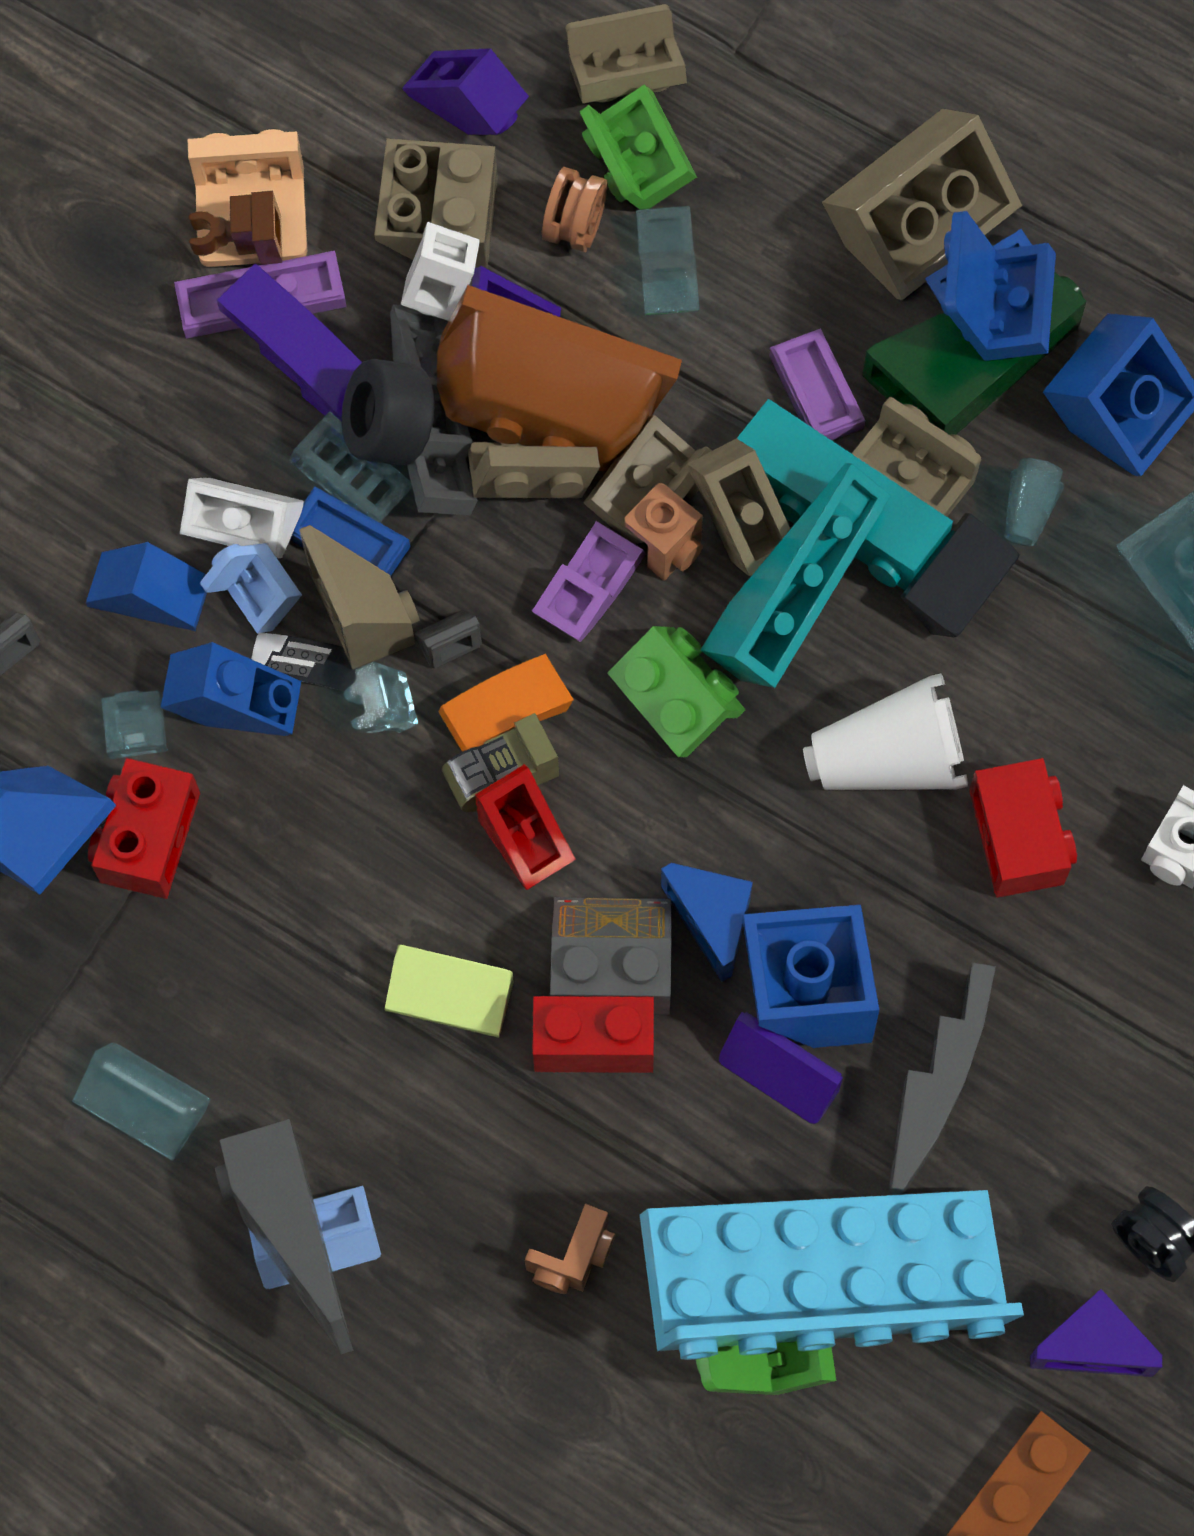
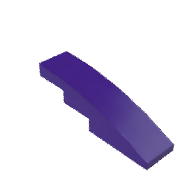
[217,263,382,464]

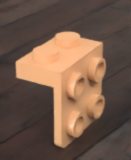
[188,129,308,267]

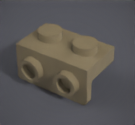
[565,4,687,104]
[852,397,981,517]
[583,415,712,545]
[468,442,600,498]

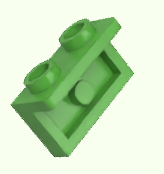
[580,84,697,212]
[607,626,745,757]

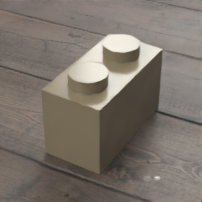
[687,438,790,576]

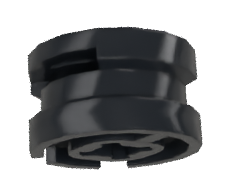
[1111,1186,1194,1282]

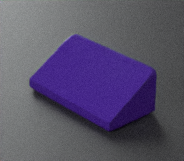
[719,1012,843,1124]

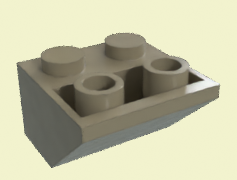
[374,138,498,269]

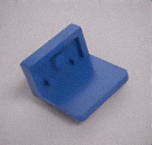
[940,211,1056,361]

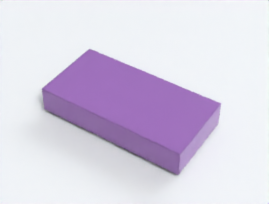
[769,328,865,441]

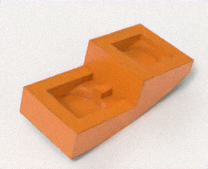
[438,654,574,752]

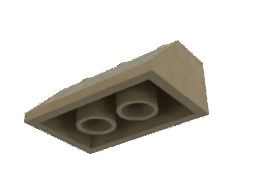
[822,109,1022,300]

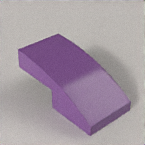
[532,521,646,642]

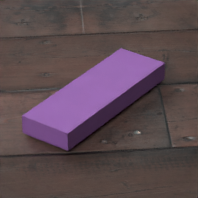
[174,251,347,339]

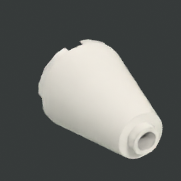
[803,673,968,790]

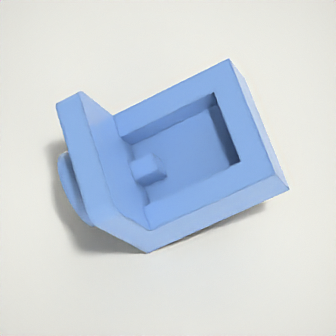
[200,543,302,633]

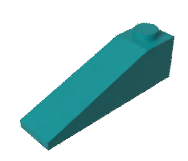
[700,463,891,688]

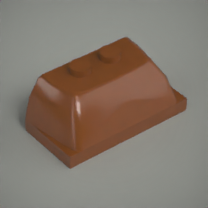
[437,285,682,471]

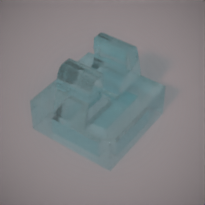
[344,662,418,733]
[101,690,167,759]

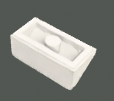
[180,478,304,558]

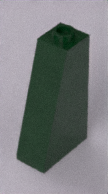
[862,272,1087,435]

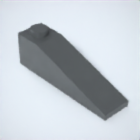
[215,1119,353,1354]

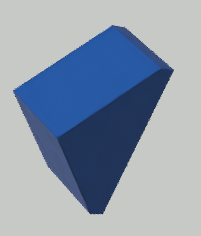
[86,542,207,631]
[661,863,753,982]

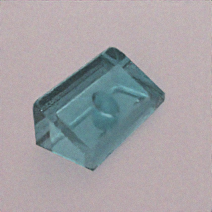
[72,1043,210,1160]

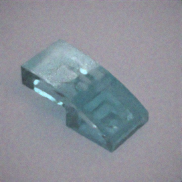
[635,206,699,315]

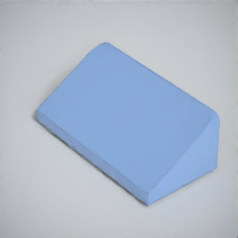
[249,1186,381,1289]

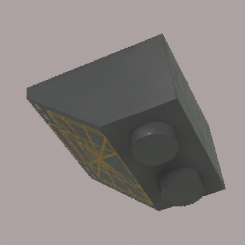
[550,897,671,1015]

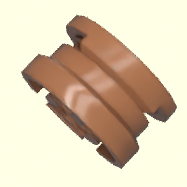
[542,167,608,253]

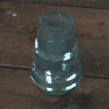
[1004,458,1065,546]

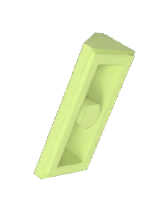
[385,945,514,1038]

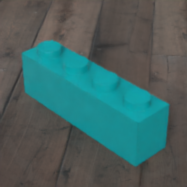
[737,399,953,590]

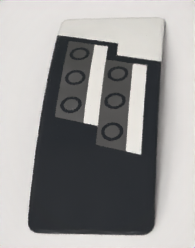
[251,633,357,693]

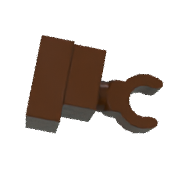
[189,190,282,265]

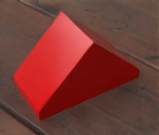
[475,764,576,890]

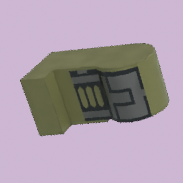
[442,713,559,812]

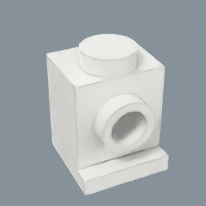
[401,222,480,321]
[1141,785,1194,889]

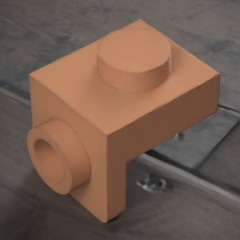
[625,483,703,581]
[525,1204,615,1294]

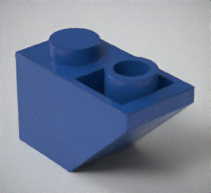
[161,642,302,736]

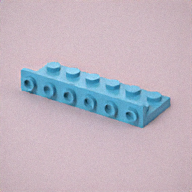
[639,1190,1024,1360]

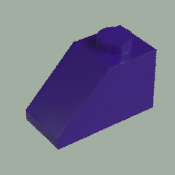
[402,48,529,135]

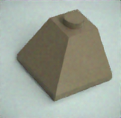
[299,525,420,669]

